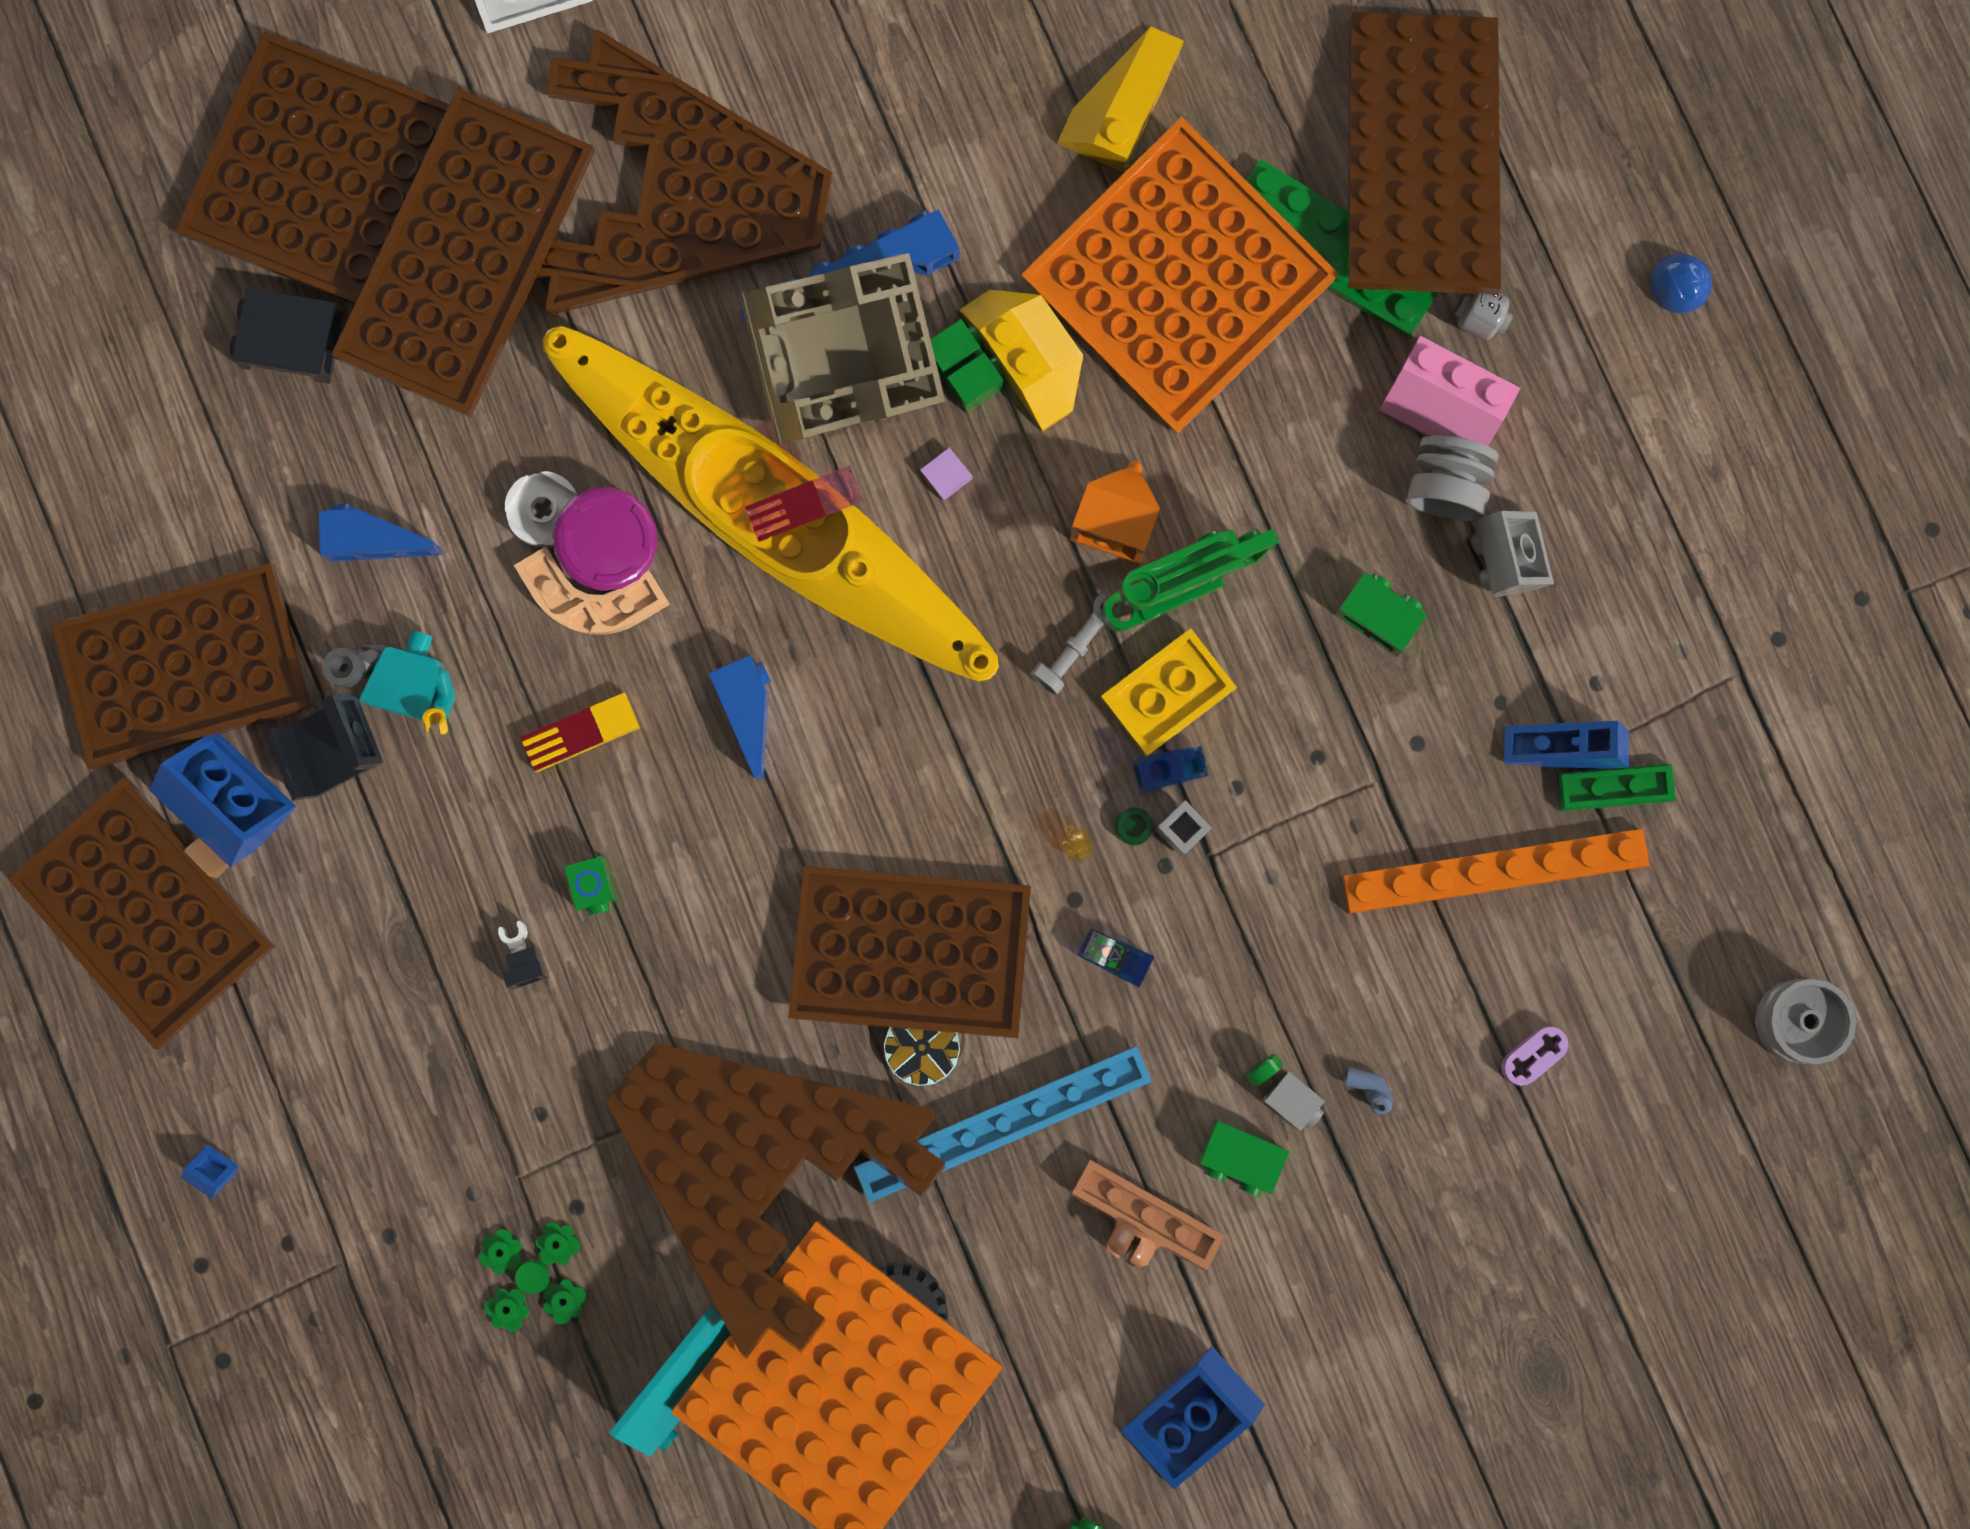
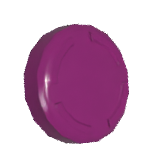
[552,487,658,591]

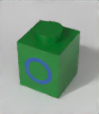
[564,856,618,917]

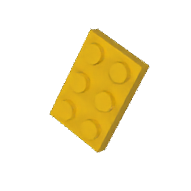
[1100,628,1237,757]

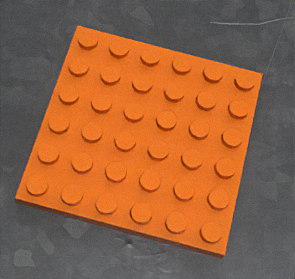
[1021,116,1339,434]
[671,1221,1003,1529]

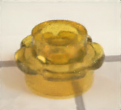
[1063,827,1093,863]

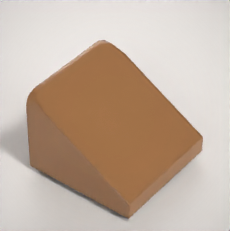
[184,838,229,879]

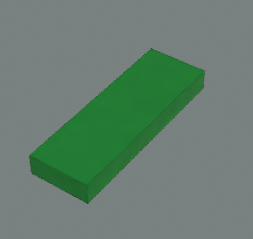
[1556,764,1676,812]

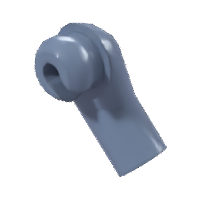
[1344,1067,1394,1115]

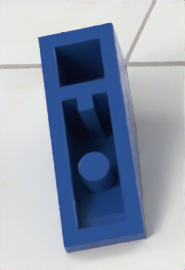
[319,504,442,562]
[709,655,771,781]
[1504,720,1629,769]

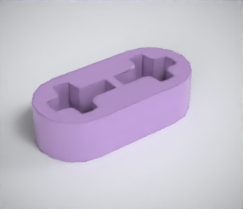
[1501,1027,1568,1086]

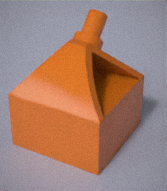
[1070,461,1160,565]

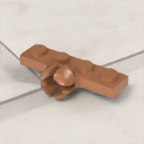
[1070,1160,1225,1271]

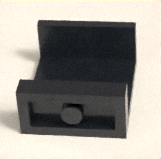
[265,693,384,801]

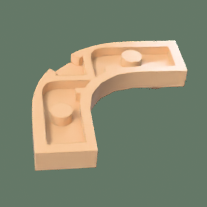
[514,546,670,635]

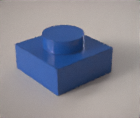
[181,1145,239,1199]

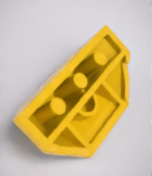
[959,290,1083,432]

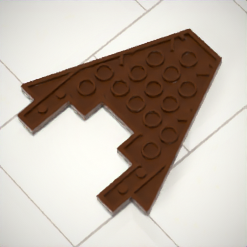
[536,30,833,315]
[606,1043,945,1359]

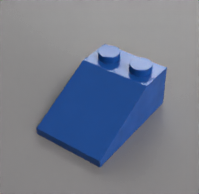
[1121,1346,1265,1490]

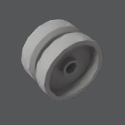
[1755,979,1857,1065]

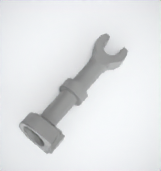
[1030,594,1121,696]

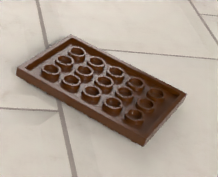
[52,563,312,770]
[8,777,276,1049]
[788,866,1031,1039]

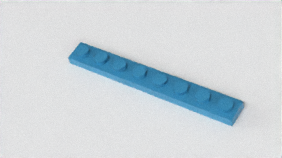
[854,1046,1152,1203]

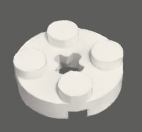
[505,471,577,548]

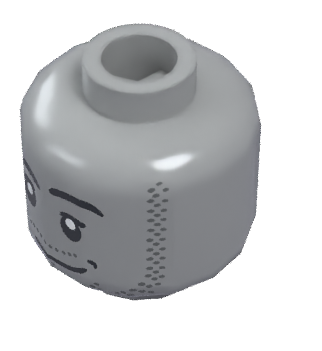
[1454,293,1513,340]

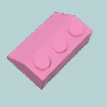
[1379,336,1521,446]

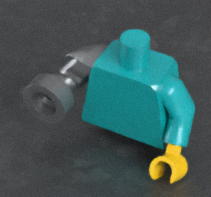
[322,630,456,734]

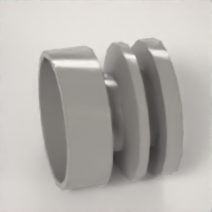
[1406,435,1499,522]

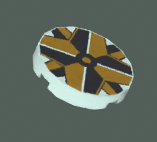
[884,1028,960,1086]

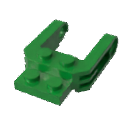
[1102,529,1279,632]

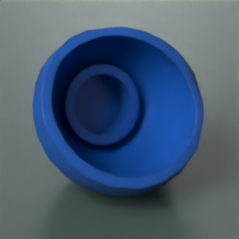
[1651,254,1712,314]

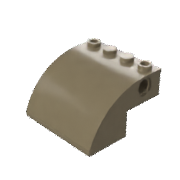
[739,253,945,443]

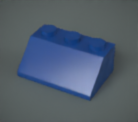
[149,734,296,867]

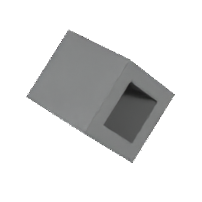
[1155,800,1212,857]
[1261,1071,1325,1131]

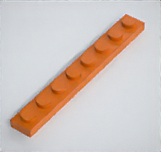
[1342,829,1650,914]

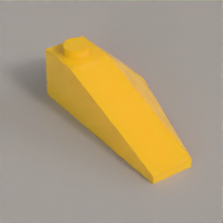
[1057,26,1184,173]

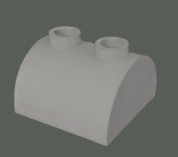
[1472,511,1554,597]

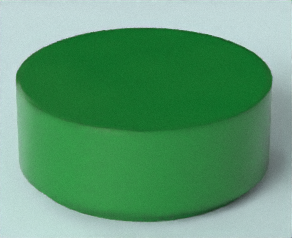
[1246,1053,1284,1088]

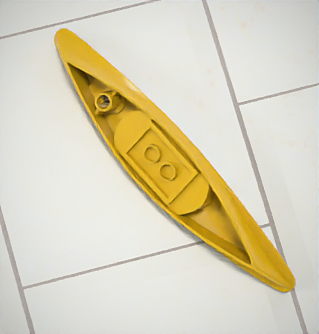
[543,326,999,681]

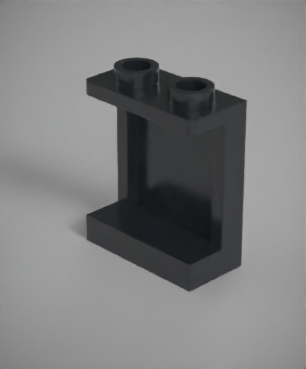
[230,288,344,384]

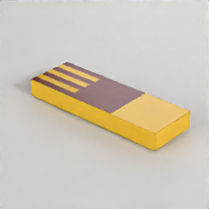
[520,692,641,773]

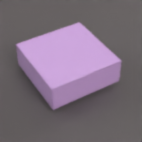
[920,447,973,501]

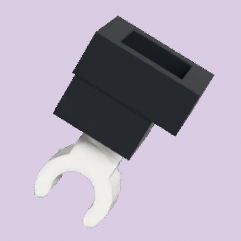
[498,921,550,990]

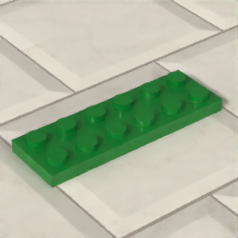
[1246,159,1438,340]

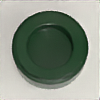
[1115,807,1153,846]

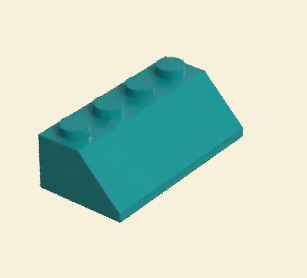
[609,1303,730,1457]

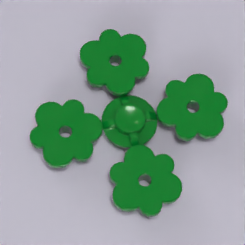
[479,1222,587,1332]

